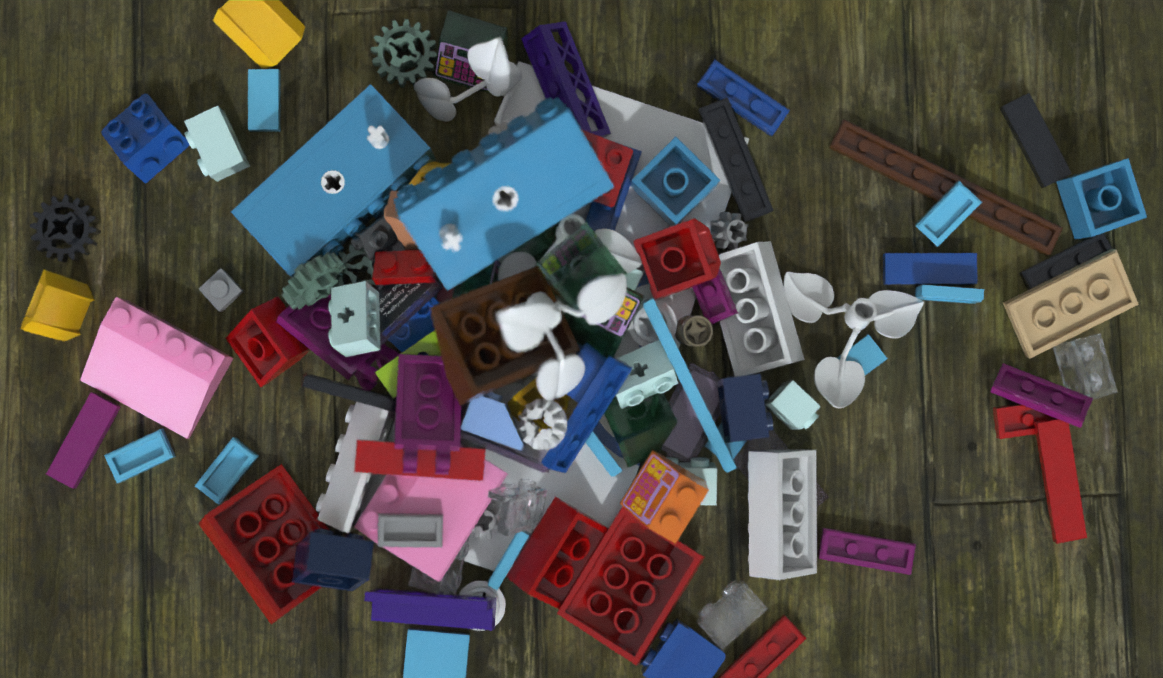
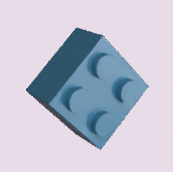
[630,136,720,227]
[1056,158,1147,239]

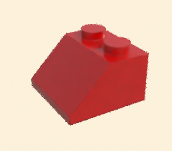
[225,296,310,387]

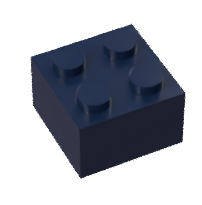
[716,374,773,443]
[292,529,374,591]

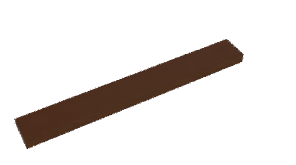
[829,119,1063,256]

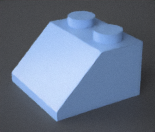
[461,392,526,451]

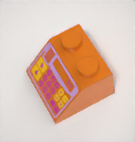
[620,450,709,544]

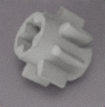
[710,212,749,250]
[474,502,503,540]

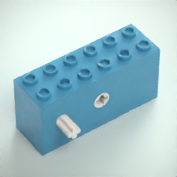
[231,84,436,278]
[393,97,614,291]

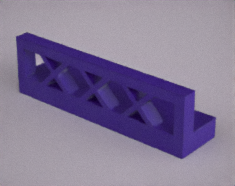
[522,21,611,138]
[364,588,497,630]

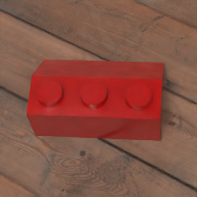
[506,496,609,609]

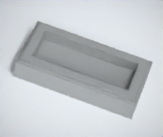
[378,513,443,548]

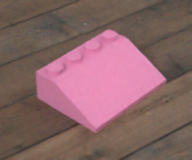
[80,297,234,439]
[354,442,508,582]

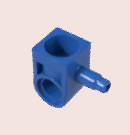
[567,342,607,403]

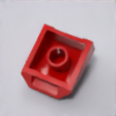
[633,218,721,301]

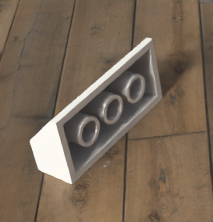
[719,241,804,377]
[316,402,396,533]
[748,449,817,580]

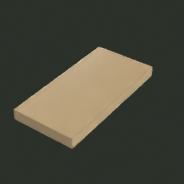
[1003,249,1139,359]

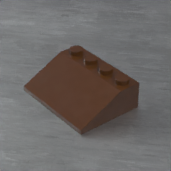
[430,265,580,405]

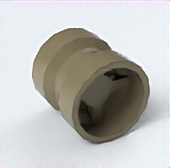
[675,316,713,347]

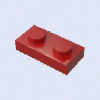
[372,250,437,285]
[993,404,1054,439]

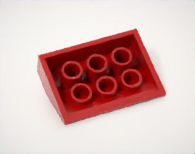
[199,464,329,625]
[557,506,705,666]

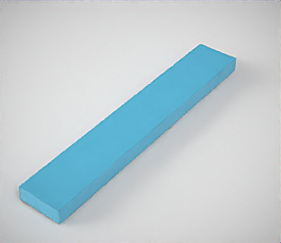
[642,297,737,472]

